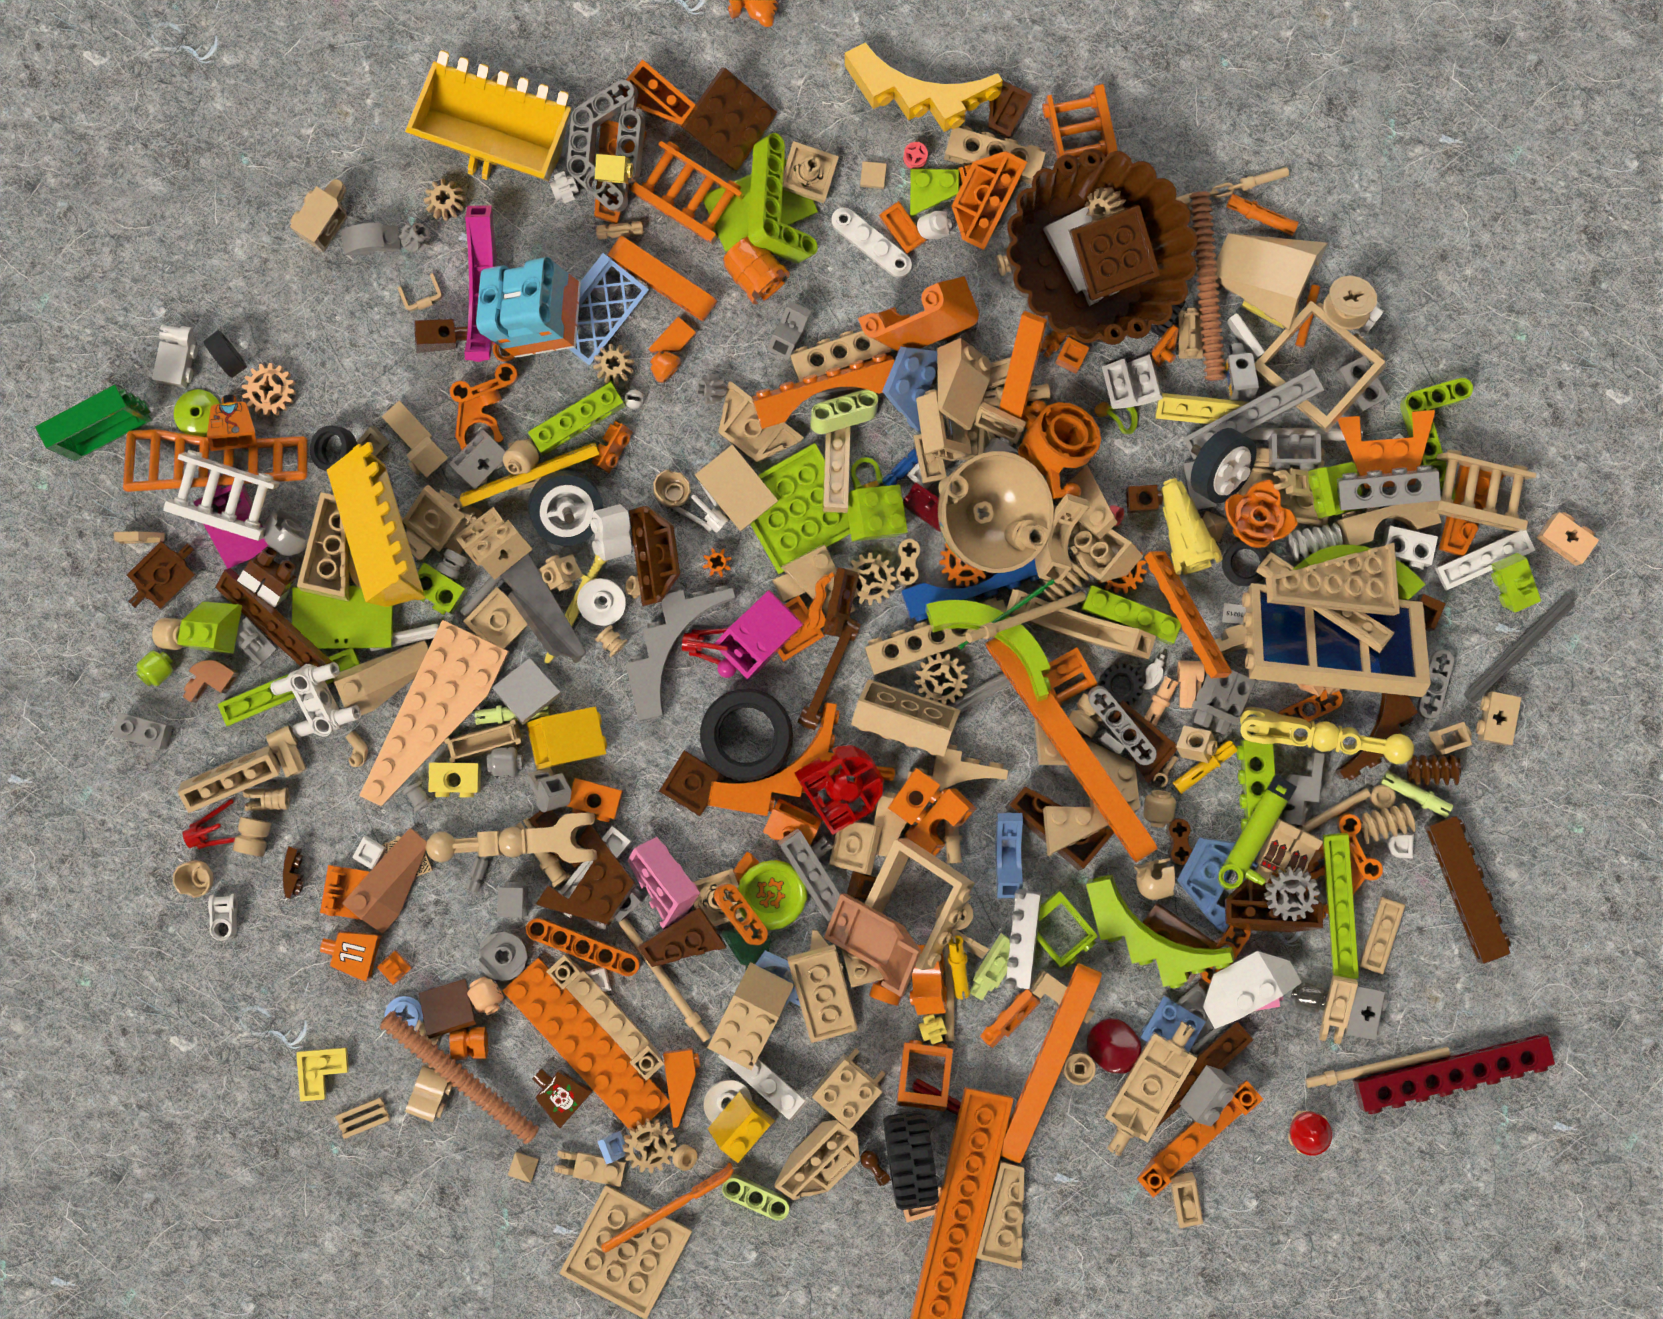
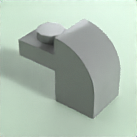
[341,222,401,256]
[767,301,811,361]
[527,767,572,812]

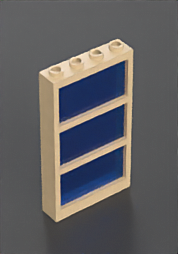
[1242,583,1431,697]

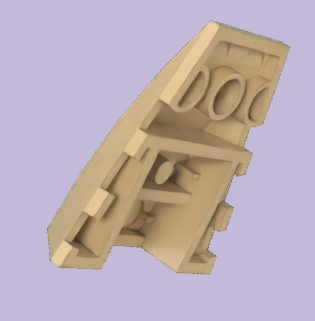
[1215,233,1328,331]

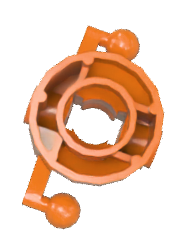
[1018,400,1101,499]

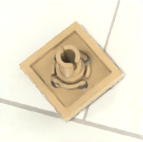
[783,141,839,203]
[693,868,742,926]

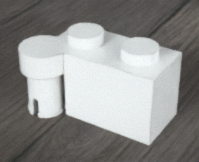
[152,324,198,388]

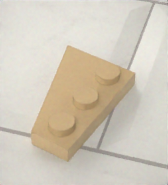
[781,545,856,615]

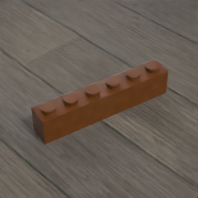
[1424,816,1511,964]

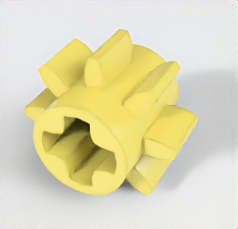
[918,1014,947,1045]

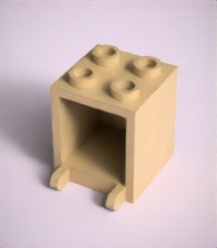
[812,1048,885,1130]

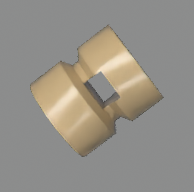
[1068,693,1106,739]
[232,816,272,857]
[1061,1050,1096,1085]

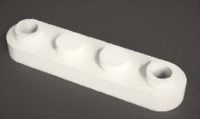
[832,207,912,278]

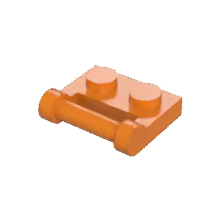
[1043,647,1098,706]

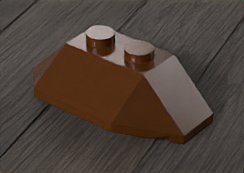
[629,506,680,606]
[1225,878,1323,933]

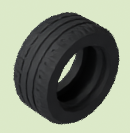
[700,688,793,781]

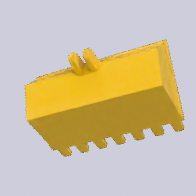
[405,50,572,182]
[327,442,425,607]

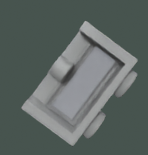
[1268,434,1321,471]

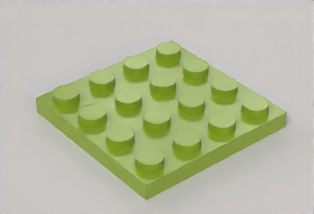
[750,443,851,575]

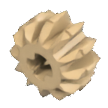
[424,179,466,221]
[1084,187,1126,221]
[593,344,634,385]

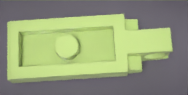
[970,933,1010,1000]

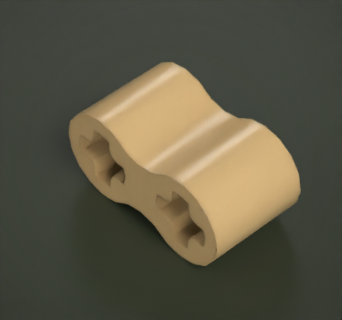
[896,539,920,587]

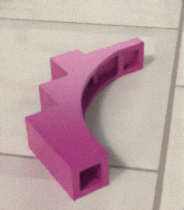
[464,205,497,362]

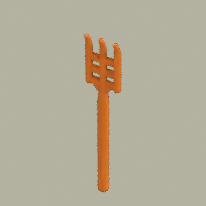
[601,1163,734,1253]

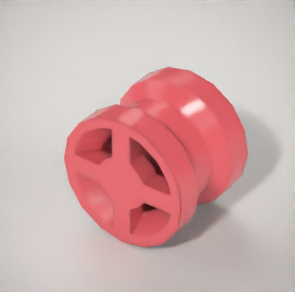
[903,142,928,169]

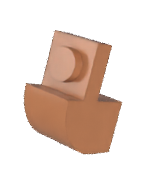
[183,660,240,703]

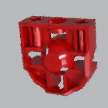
[794,745,884,835]

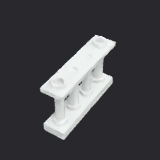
[163,450,280,541]

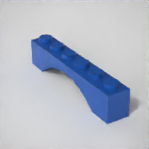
[901,558,1041,622]

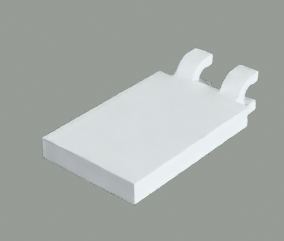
[1043,207,1119,306]

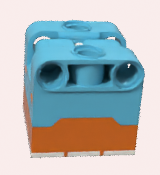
[476,257,581,358]

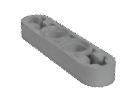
[1088,686,1156,765]

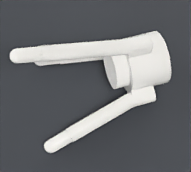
[670,482,730,533]

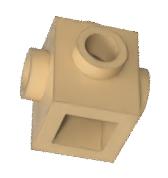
[538,554,583,592]

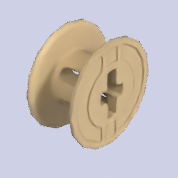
[1323,276,1377,330]

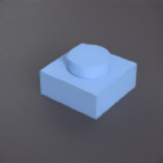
[597,1131,627,1164]

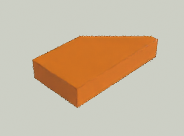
[648,316,696,353]

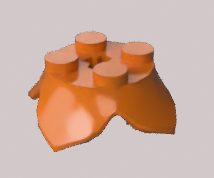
[1225,480,1298,548]

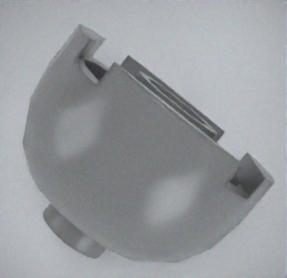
[263,510,311,556]

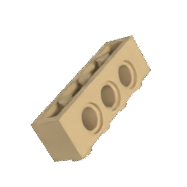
[944,125,1046,184]
[790,331,891,382]
[178,745,281,813]

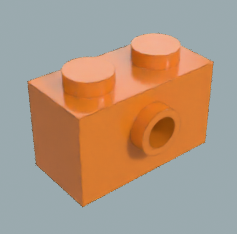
[763,799,823,845]

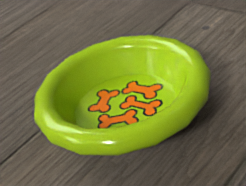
[737,860,808,931]

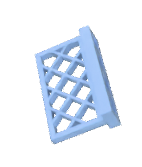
[569,253,649,365]

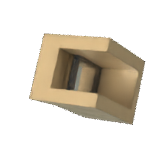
[1428,722,1472,755]

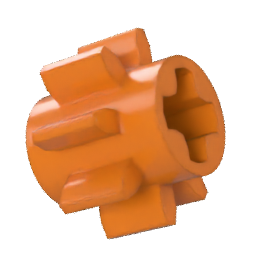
[702,548,732,578]

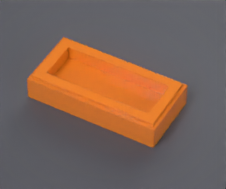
[879,201,926,255]

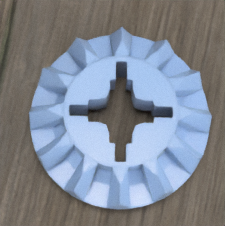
[385,996,424,1028]

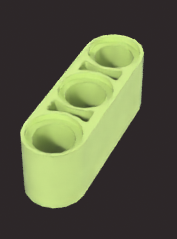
[810,389,878,434]
[722,1174,790,1220]

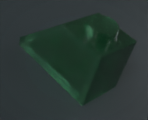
[722,930,771,970]

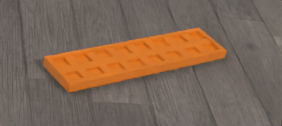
[502,957,670,1129]

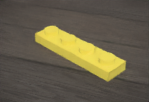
[1155,393,1249,424]

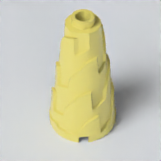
[1161,478,1223,575]

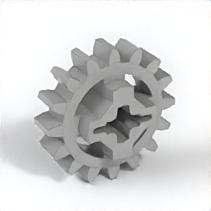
[1264,867,1320,921]

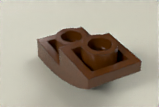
[283,846,304,899]

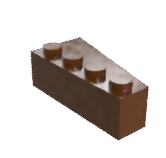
[1005,786,1114,871]

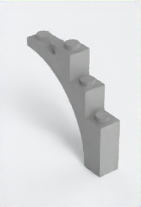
[626,585,736,721]

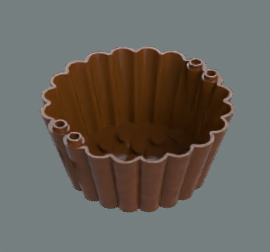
[1006,149,1198,345]

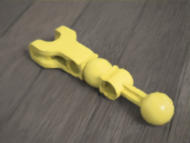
[1240,707,1414,765]

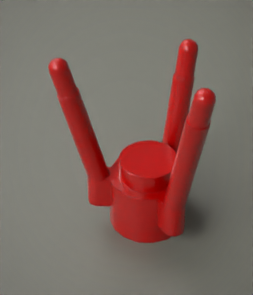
[682,628,728,665]
[182,799,235,850]

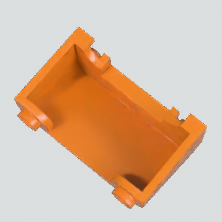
[858,276,979,352]

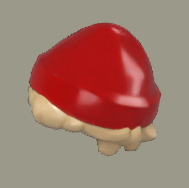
[1288,1111,1332,1156]

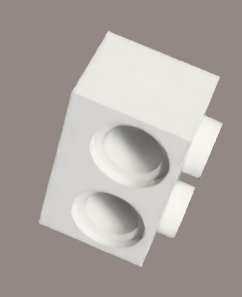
[1381,526,1438,570]

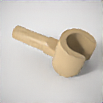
[1153,755,1178,787]

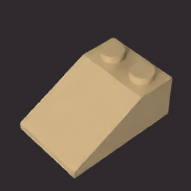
[937,338,991,430]

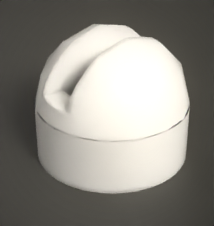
[624,389,644,410]

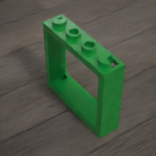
[35,384,152,461]

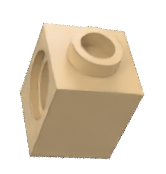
[1176,726,1217,763]

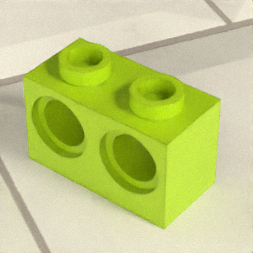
[418,563,468,615]

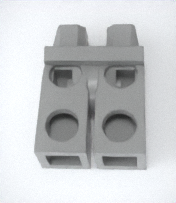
[1191,670,1256,735]

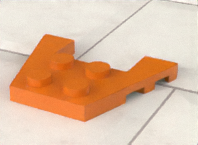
[1338,410,1435,489]

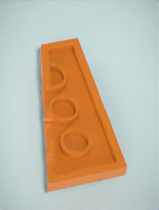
[1438,456,1505,556]

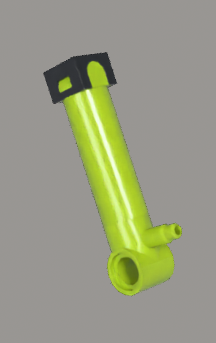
[1217,774,1297,890]

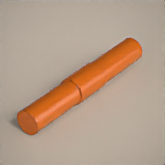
[1295,285,1321,347]

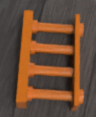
[1042,84,1118,159]
[630,141,744,245]

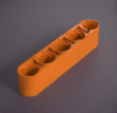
[607,236,718,322]
[526,917,641,976]

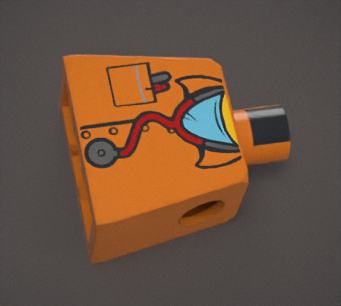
[207,394,258,451]

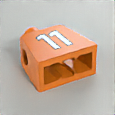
[320,931,382,981]

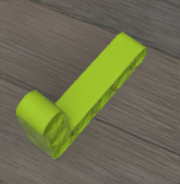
[748,133,818,264]
[1400,378,1473,500]

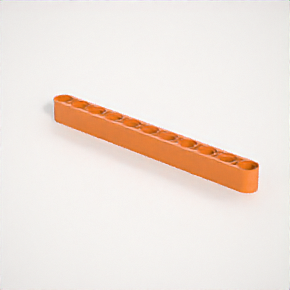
[985,637,1157,863]

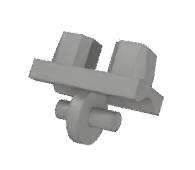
[236,618,278,666]

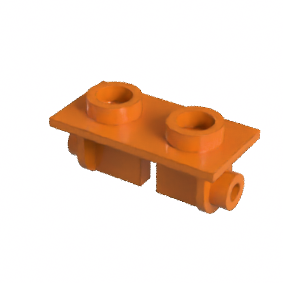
[591,421,633,474]

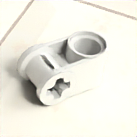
[208,894,238,941]

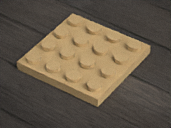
[559,1184,692,1319]

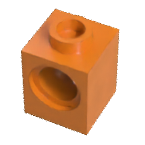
[1055,337,1089,374]

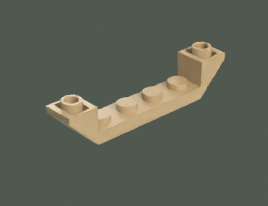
[546,955,665,1080]

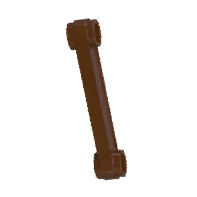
[797,618,861,731]

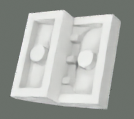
[1102,355,1163,409]

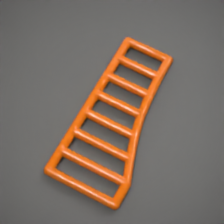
[123,429,308,492]

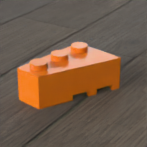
[612,59,696,126]

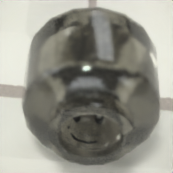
[1291,978,1329,1014]

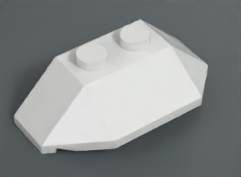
[1203,951,1302,1029]

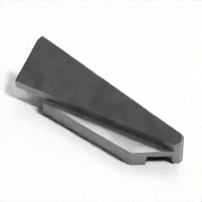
[500,553,586,663]

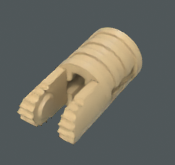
[243,788,290,811]

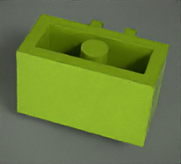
[1491,553,1541,613]

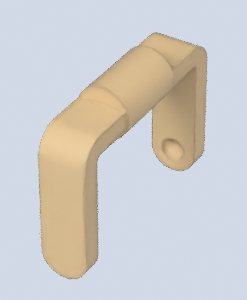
[397,273,442,312]

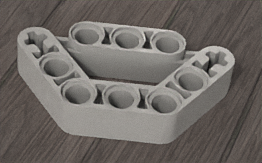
[567,80,645,212]

